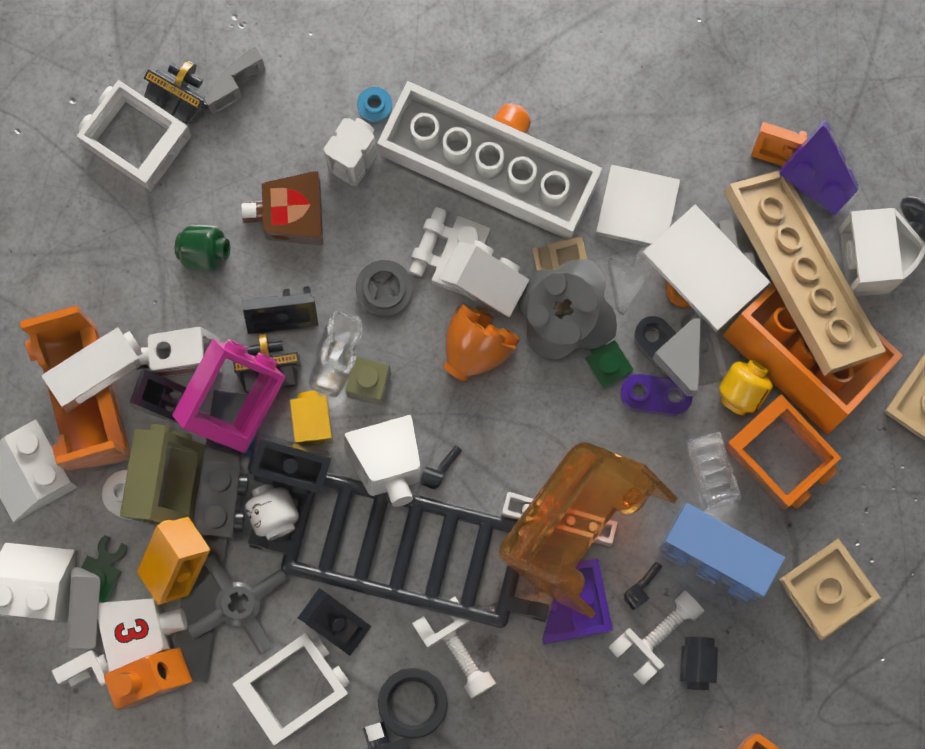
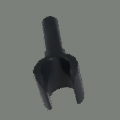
[420,445,462,489]
[624,562,662,610]

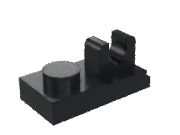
[242,286,319,334]

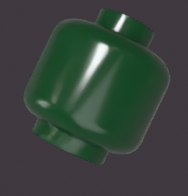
[174,224,231,271]

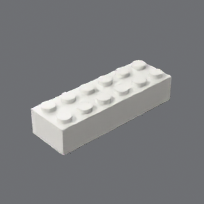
[377,81,602,240]

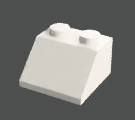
[0,419,78,523]
[0,543,77,623]

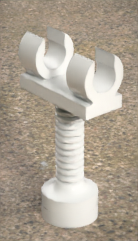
[608,590,705,685]
[412,597,496,699]

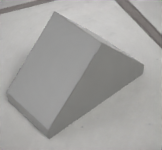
[652,318,700,396]

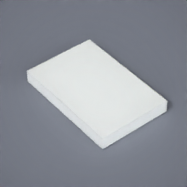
[642,204,770,332]

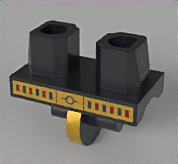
[143,60,208,124]
[233,333,302,394]

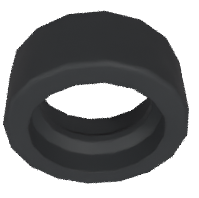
[378,668,448,739]

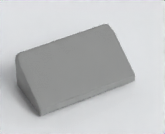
[67,567,100,649]

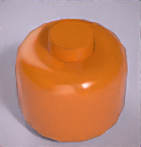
[493,104,531,133]

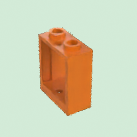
[724,394,841,511]

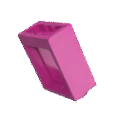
[172,339,286,453]

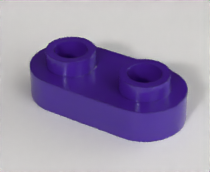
[620,374,693,416]

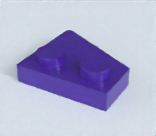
[779,120,859,215]

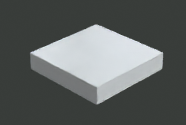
[596,165,680,246]

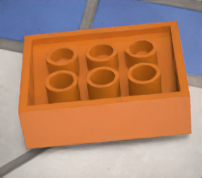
[722,283,903,435]

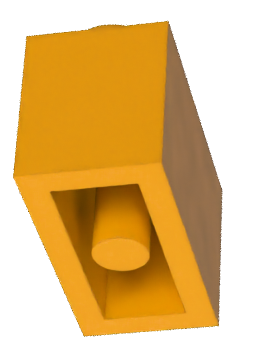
[137,517,210,605]

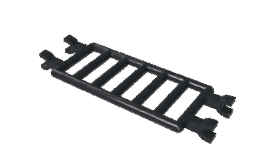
[248,472,564,628]

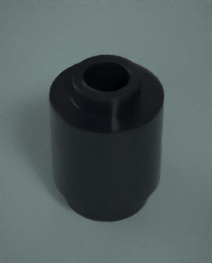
[680,637,718,690]

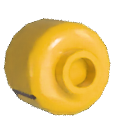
[718,360,773,415]

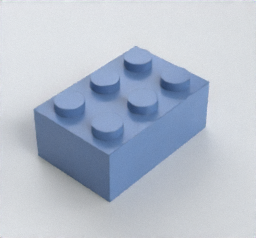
[659,503,785,603]

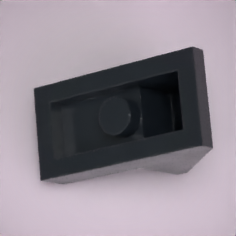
[298,588,371,656]

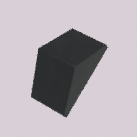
[129,368,187,424]

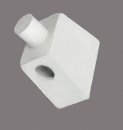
[344,415,421,507]

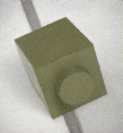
[345,356,391,406]

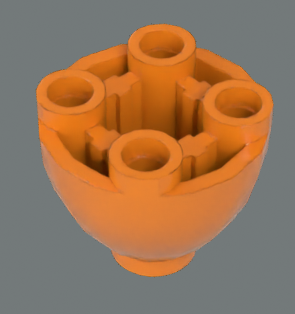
[443,303,520,382]

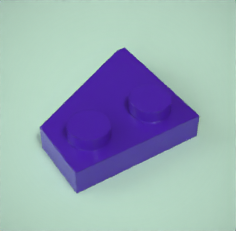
[542,558,613,645]

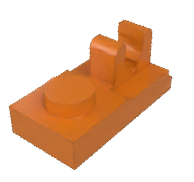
[751,122,808,166]

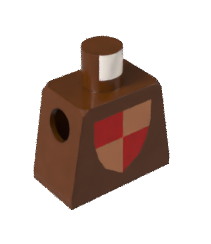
[242,171,323,246]

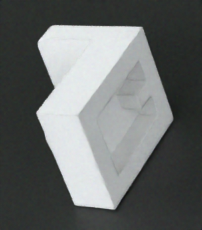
[52,650,109,687]

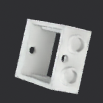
[77,80,192,192]
[41,327,143,412]
[233,633,351,746]

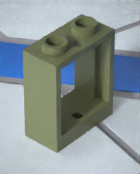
[120,424,205,526]

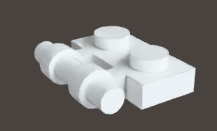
[409,207,491,296]

